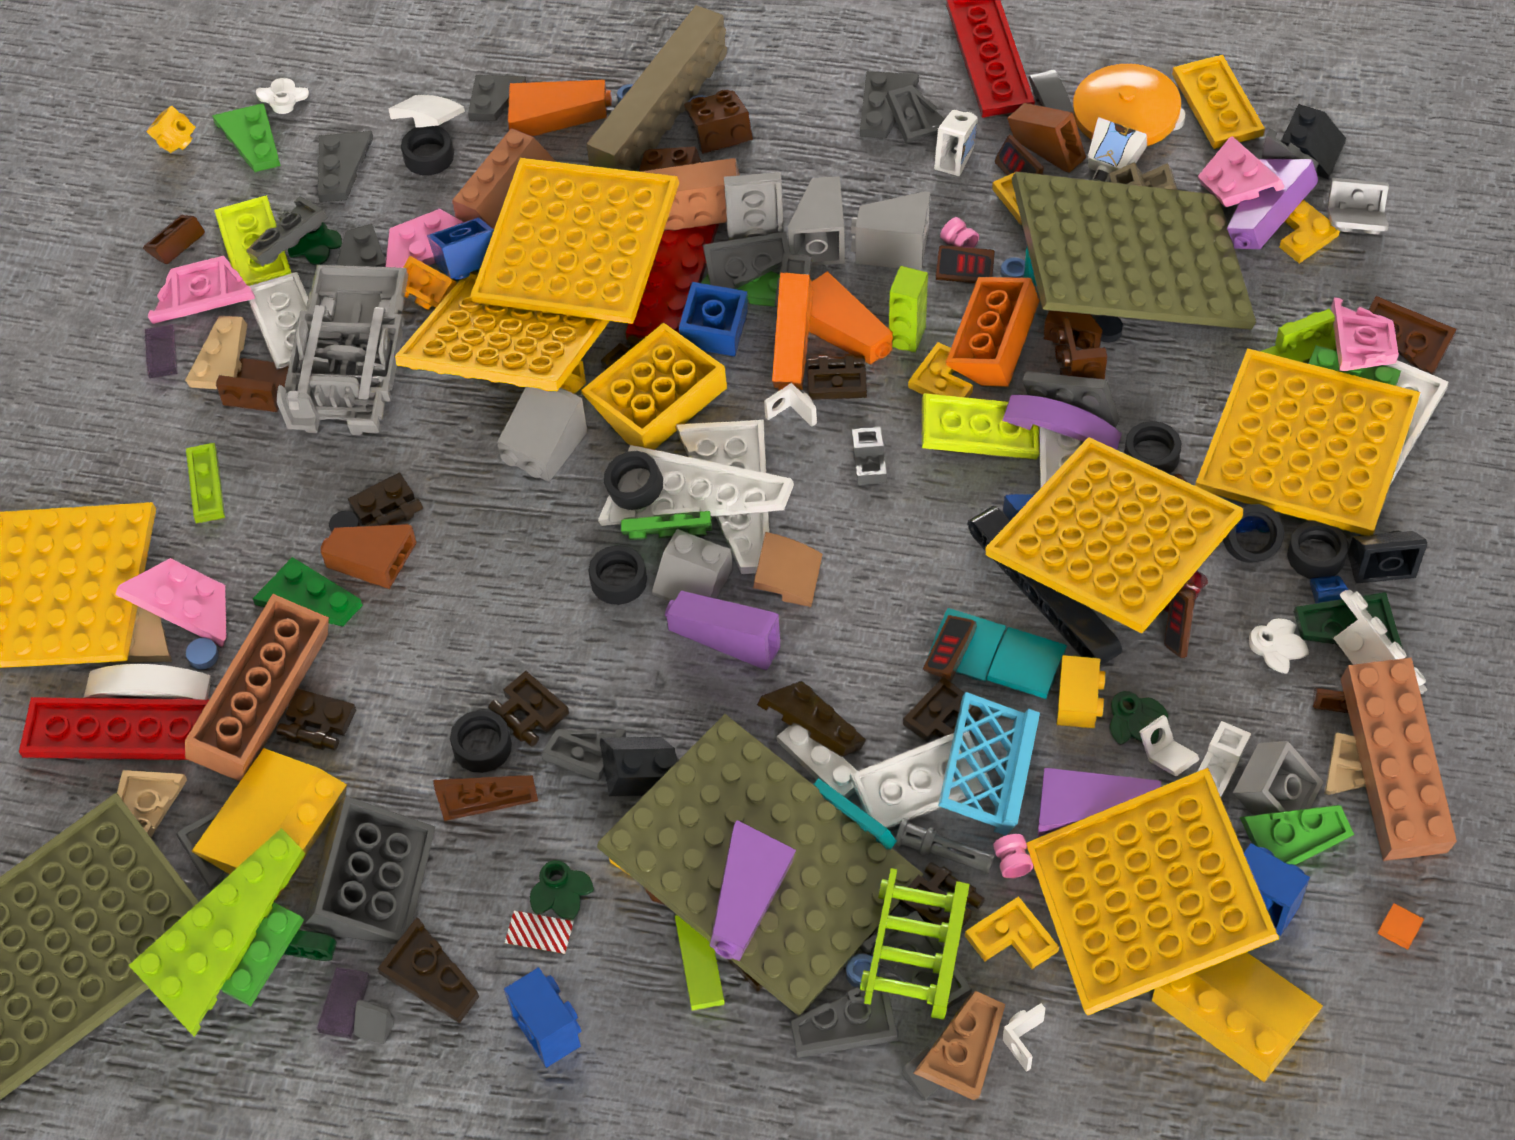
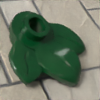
[288,222,342,266]
[1109,691,1168,745]
[530,860,594,920]

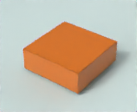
[1377,903,1424,950]

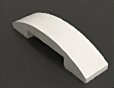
[84,664,212,700]
[1197,721,1251,799]

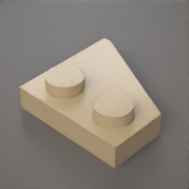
[1324,732,1366,795]

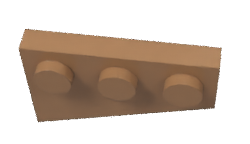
[913,991,1005,1100]

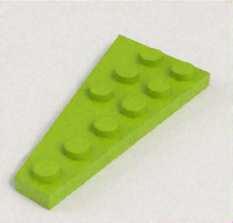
[128,828,305,1037]

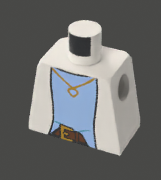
[934,110,978,176]
[1088,117,1147,182]

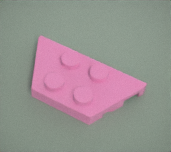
[1198,136,1285,207]
[386,209,464,268]
[148,256,255,324]
[1331,297,1399,371]
[115,558,226,647]

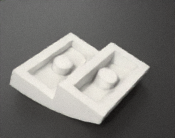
[389,95,465,127]

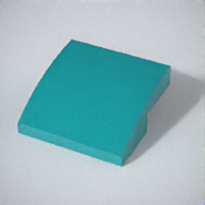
[926,608,1006,683]
[987,627,1067,699]

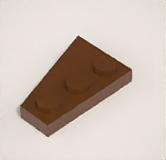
[1368,296,1457,375]
[433,775,538,821]

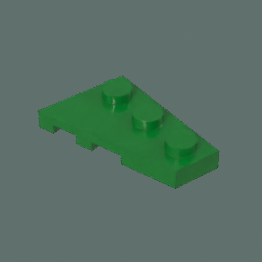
[253,557,363,627]

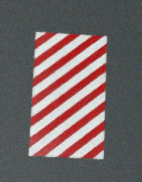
[505,911,574,954]

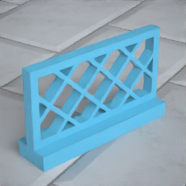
[938,692,1040,836]

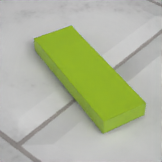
[186,443,225,524]
[675,915,725,1011]

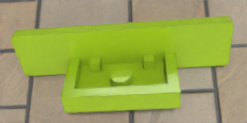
[1260,309,1337,363]

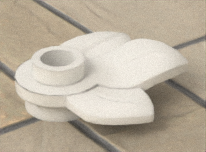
[256,78,309,114]
[1249,618,1309,674]

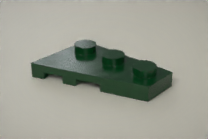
[1293,592,1403,649]

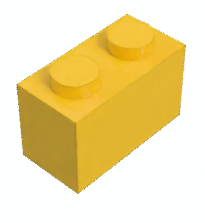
[1057,655,1105,729]

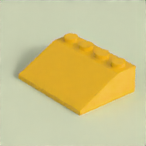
[581,323,727,450]
[192,748,347,901]
[1152,952,1323,1083]

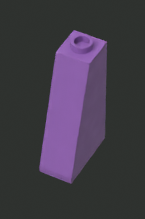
[1227,159,1318,249]
[665,591,780,671]
[1037,768,1161,838]
[710,820,796,962]

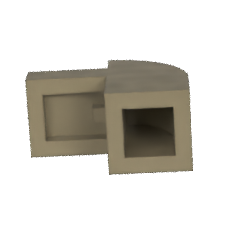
[1109,162,1177,190]

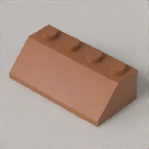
[452,128,556,229]

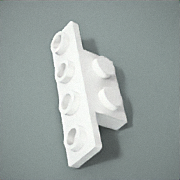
[1333,590,1427,694]

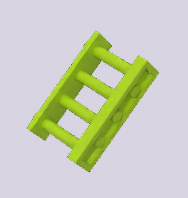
[860,868,970,1020]

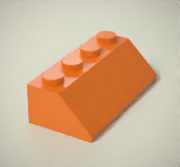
[946,277,1040,387]

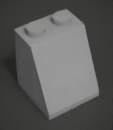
[788,176,845,266]
[851,191,930,271]
[497,386,588,482]

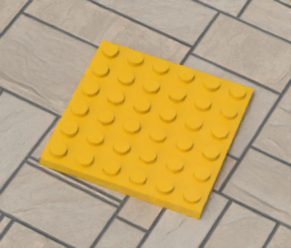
[470,158,679,324]
[395,271,609,391]
[1195,348,1421,535]
[986,437,1244,633]
[0,502,156,668]
[1026,768,1279,1016]

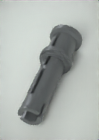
[895,818,995,874]

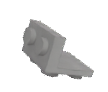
[1327,178,1389,234]

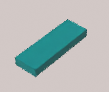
[813,778,897,850]

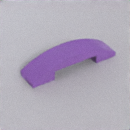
[1002,395,1122,450]

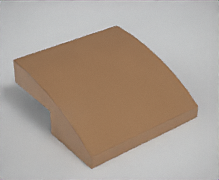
[753,532,823,607]

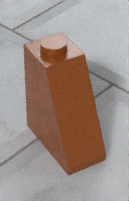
[1007,103,1087,173]
[320,524,417,589]

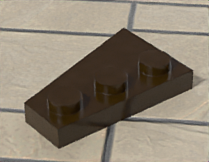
[757,681,866,757]
[377,917,479,1024]

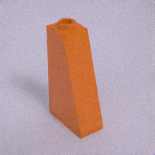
[508,80,612,137]
[809,271,893,365]
[772,272,813,391]

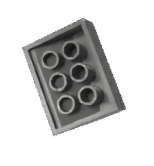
[303,796,436,944]

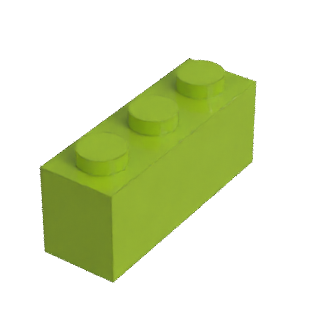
[889,266,928,353]

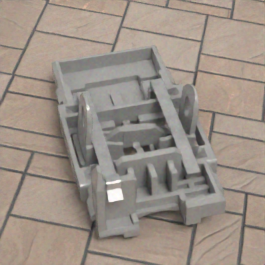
[277,265,409,435]

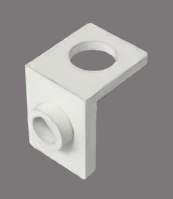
[764,383,817,427]
[1139,715,1199,776]
[1003,1003,1045,1072]

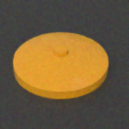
[1073,64,1181,146]

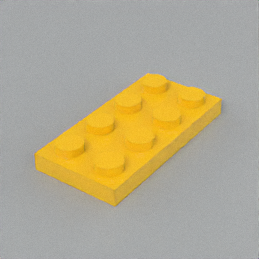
[1172,55,1265,149]

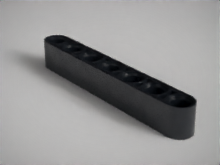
[967,506,1122,667]

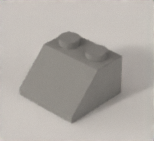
[652,529,733,602]
[1233,741,1323,815]

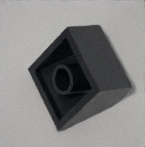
[1281,104,1346,180]
[1348,531,1427,584]
[600,737,677,797]

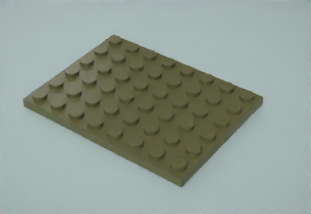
[1012,172,1256,330]
[597,714,924,1017]
[0,792,199,1100]

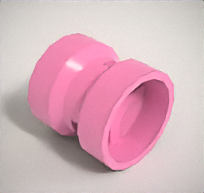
[940,217,979,248]
[993,834,1033,879]

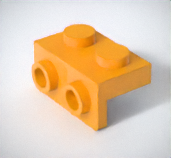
[403,256,457,310]

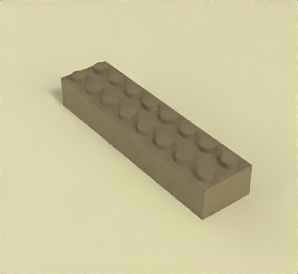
[586,5,727,171]

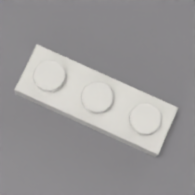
[777,723,857,798]

